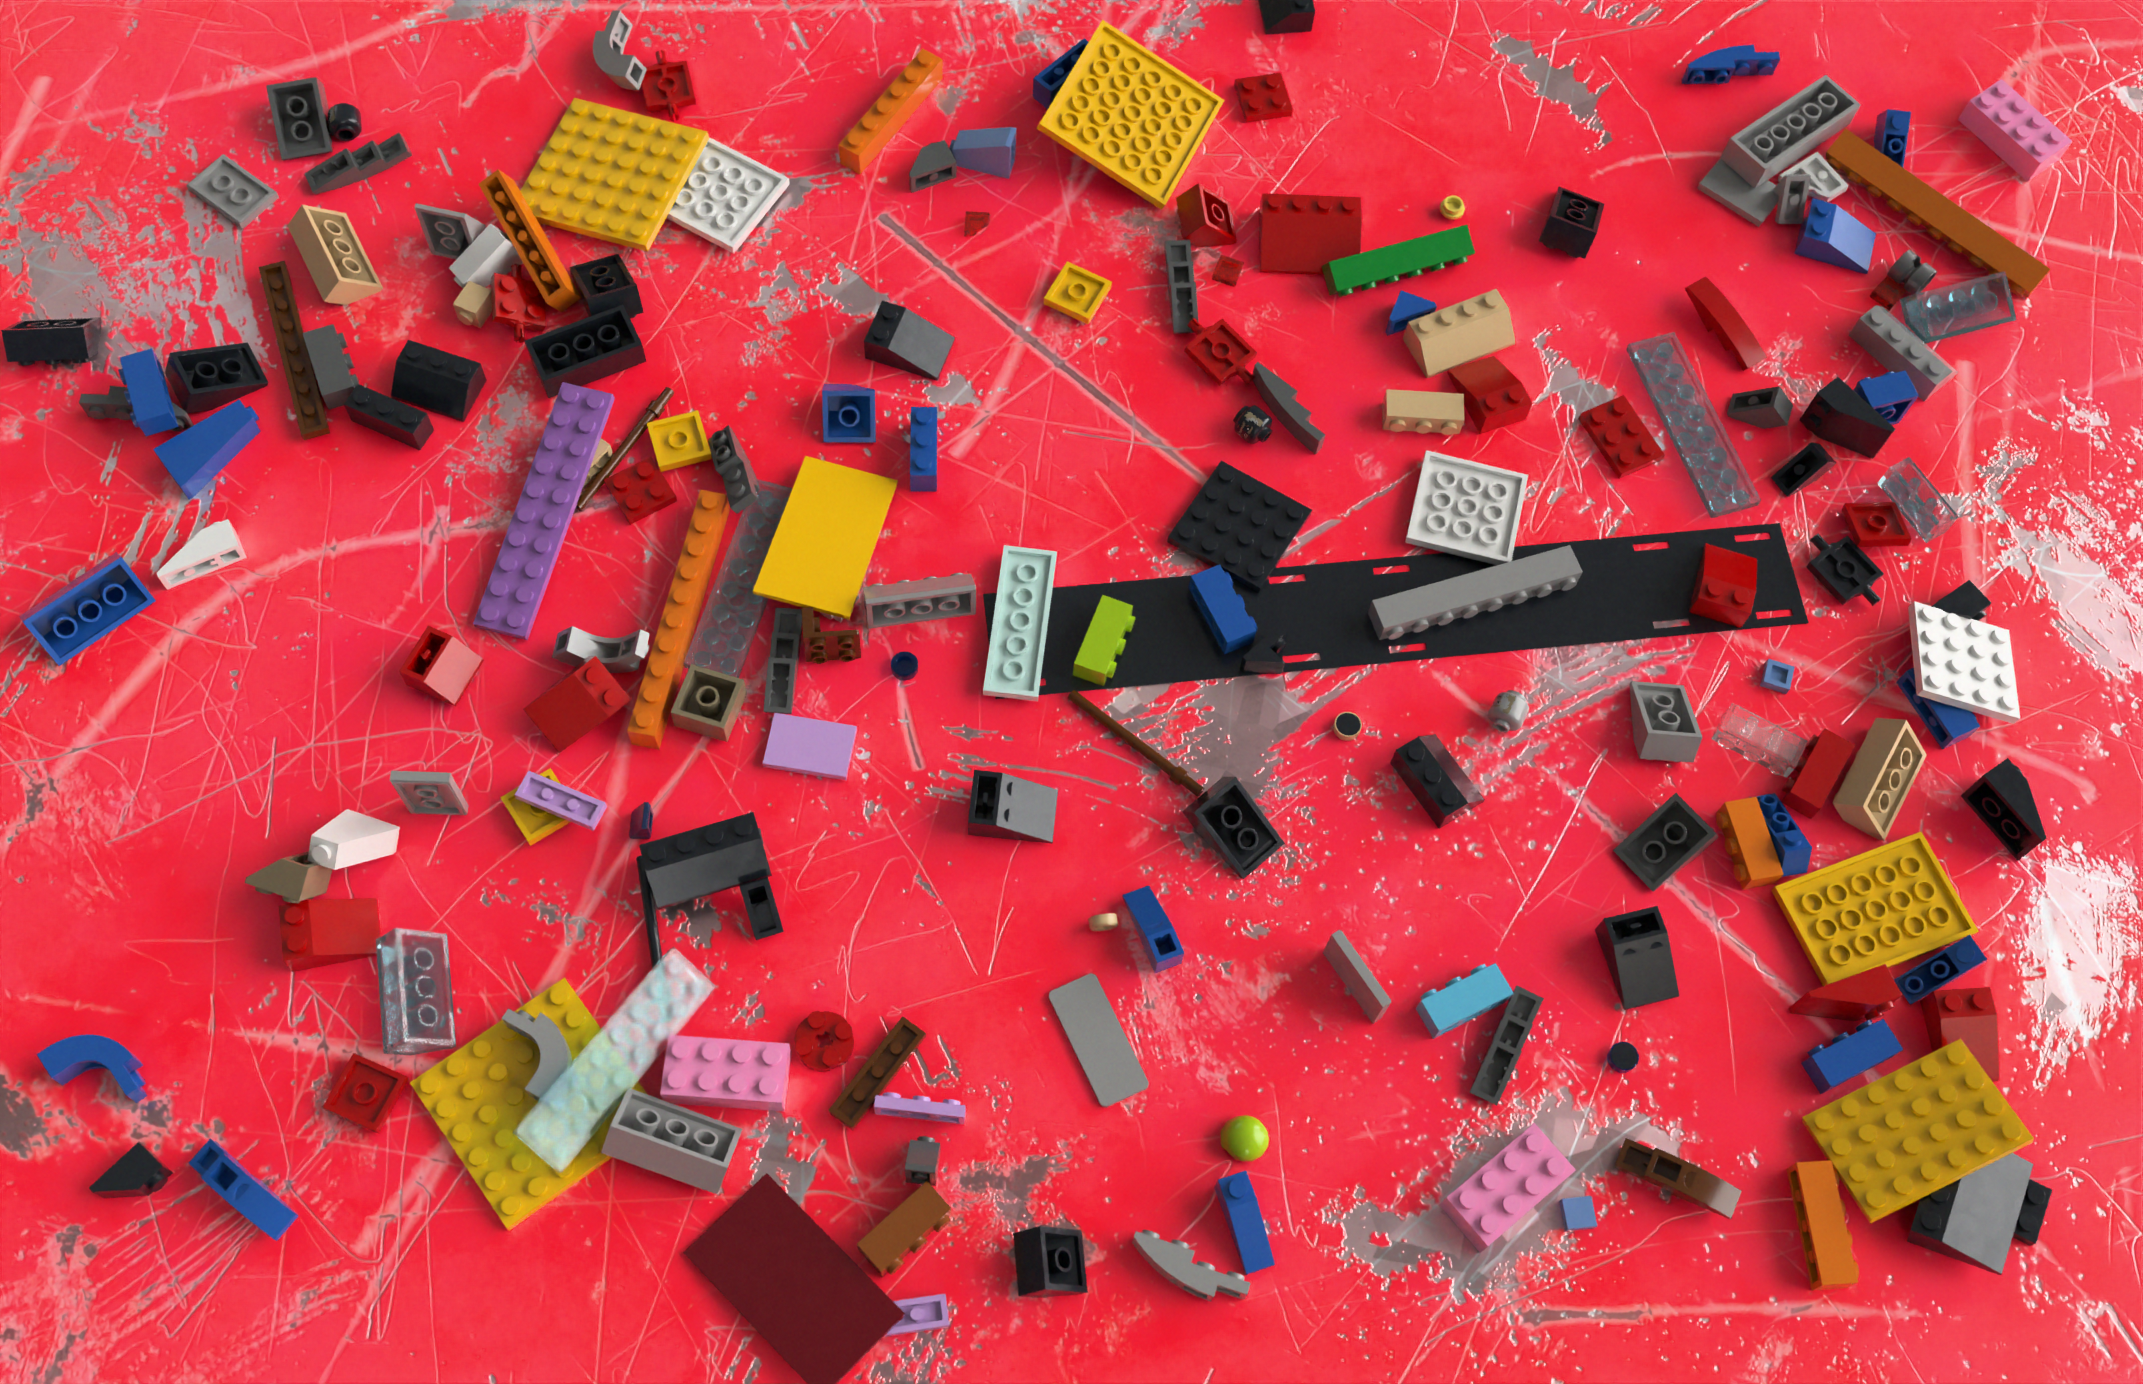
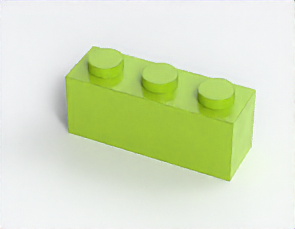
[1073,595,1136,686]

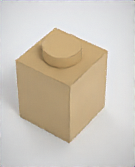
[453,281,492,328]

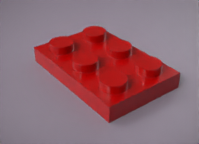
[1578,395,1665,479]

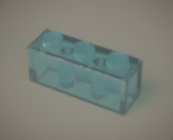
[1877,457,1959,543]

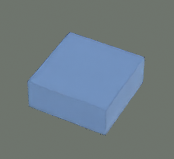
[1760,658,1795,694]
[1559,1196,1597,1231]

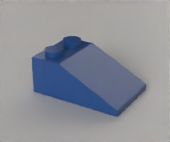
[1794,198,1876,274]

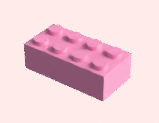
[1958,79,2072,182]
[660,1035,792,1112]
[1440,1123,1576,1253]

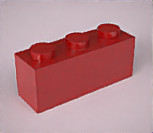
[1781,728,1855,819]

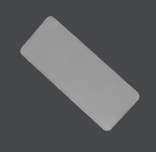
[1049,973,1149,1108]

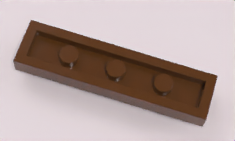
[828,1016,926,1131]

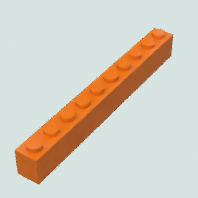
[1826,128,2051,298]
[627,489,730,750]

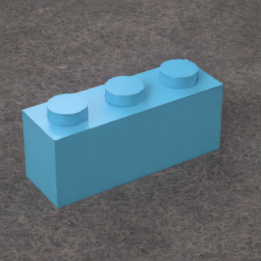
[1416,963,1514,1039]

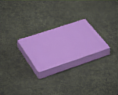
[763,713,857,780]

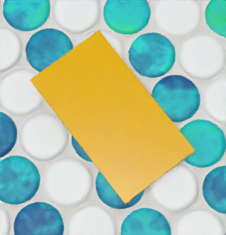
[753,456,898,620]

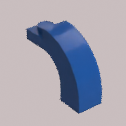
[37,1034,148,1103]

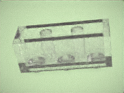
[1711,702,1808,778]

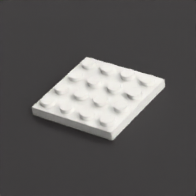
[666,137,789,253]
[1405,450,1528,565]
[1908,601,2020,724]

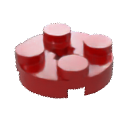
[794,1011,854,1072]

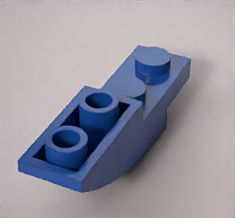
[1681,45,1780,84]
[189,1138,299,1241]

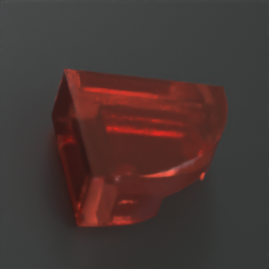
[964,211,990,237]

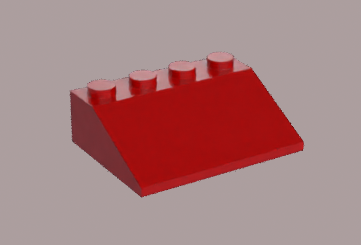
[1258,193,1362,275]

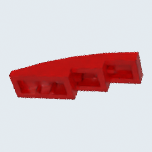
[1684,276,1767,371]

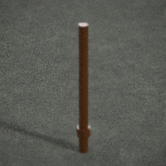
[576,387,675,511]
[1068,690,1204,797]

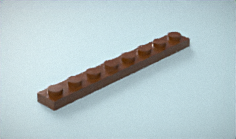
[259,261,330,440]

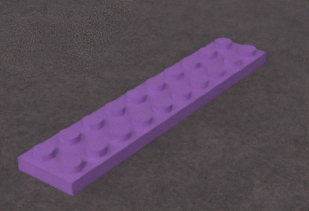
[473,382,615,640]

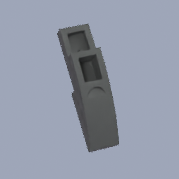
[79,386,194,431]
[708,425,760,514]

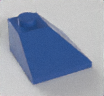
[822,384,876,442]

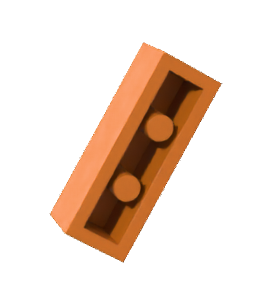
[1716,796,1784,890]

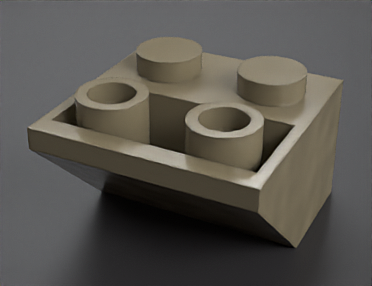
[245,851,333,903]

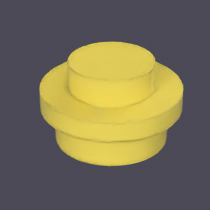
[1440,195,1465,220]

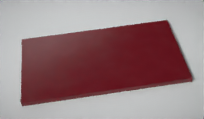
[684,1173,905,1384]

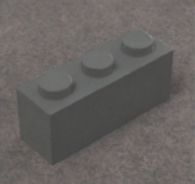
[302,324,360,410]

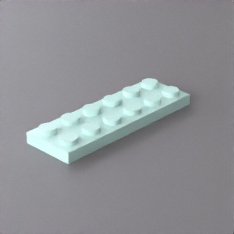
[983,545,1057,702]

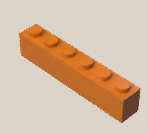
[839,48,943,175]
[479,169,582,312]

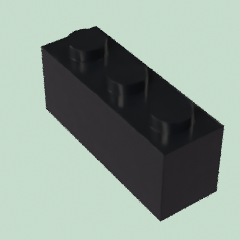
[344,384,434,450]

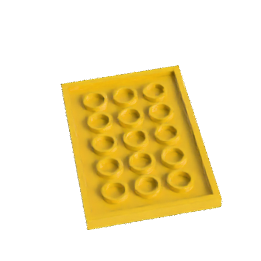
[1771,832,1979,986]
[1802,1038,2034,1224]

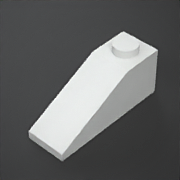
[157,519,247,590]

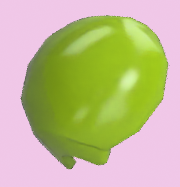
[1220,1115,1269,1161]

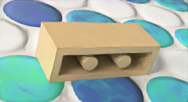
[1382,389,1465,435]

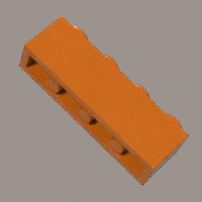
[1786,1160,1859,1290]

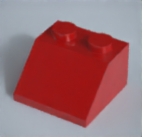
[1176,183,1237,247]

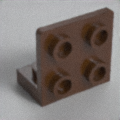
[802,607,861,664]

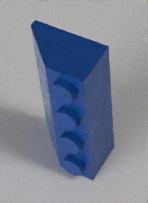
[19,552,156,666]

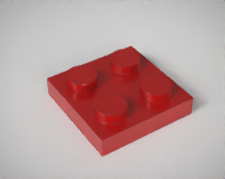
[1234,72,1293,123]
[604,457,677,525]
[1841,502,1912,547]
[322,1053,409,1134]

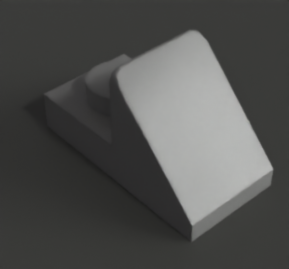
[1773,175,1811,224]

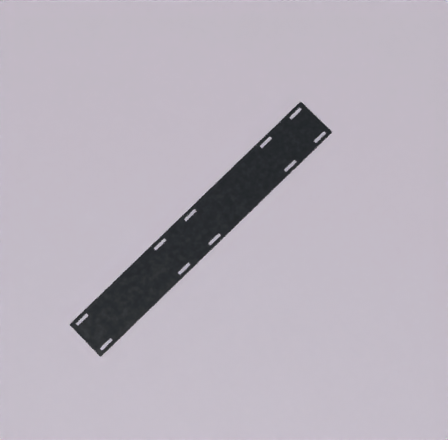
[983,523,1809,699]

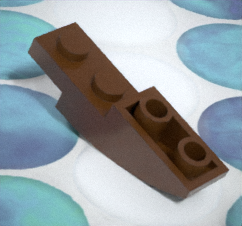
[1614,1138,1742,1220]

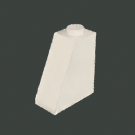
[449,223,523,288]
[308,809,400,870]

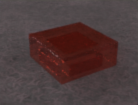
[1212,255,1244,287]
[1869,277,1907,311]

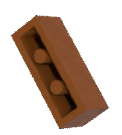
[857,1181,952,1277]

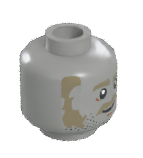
[1488,690,1529,733]

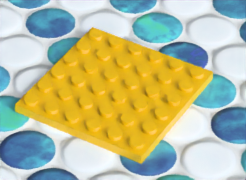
[1036,20,1224,210]
[520,98,709,252]
[410,977,648,1230]

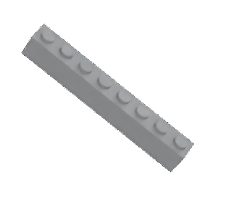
[1368,545,1583,640]

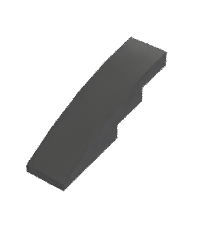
[305,132,412,195]
[1164,240,1199,334]
[1252,362,1326,455]
[763,607,803,714]
[1470,985,1544,1105]

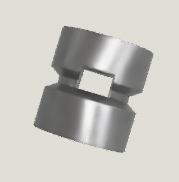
[1887,249,1938,297]

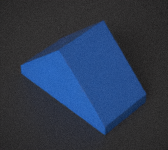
[1385,290,1437,336]

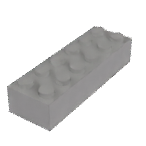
[1720,75,1861,189]

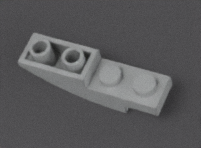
[1132,1230,1251,1302]

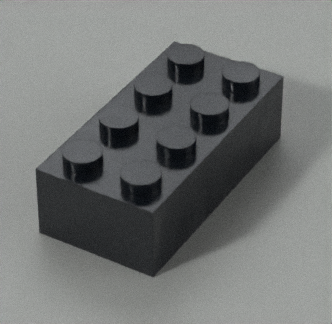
[524,305,647,398]

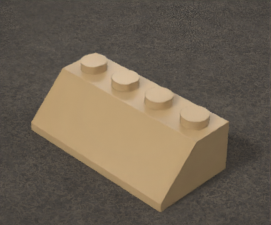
[287,205,383,305]
[1403,289,1516,378]
[1833,718,1927,841]

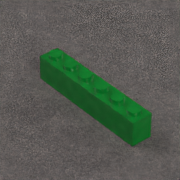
[1322,225,1475,297]

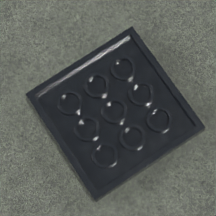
[1167,460,1312,593]

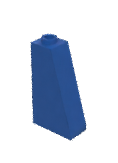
[153,399,261,500]

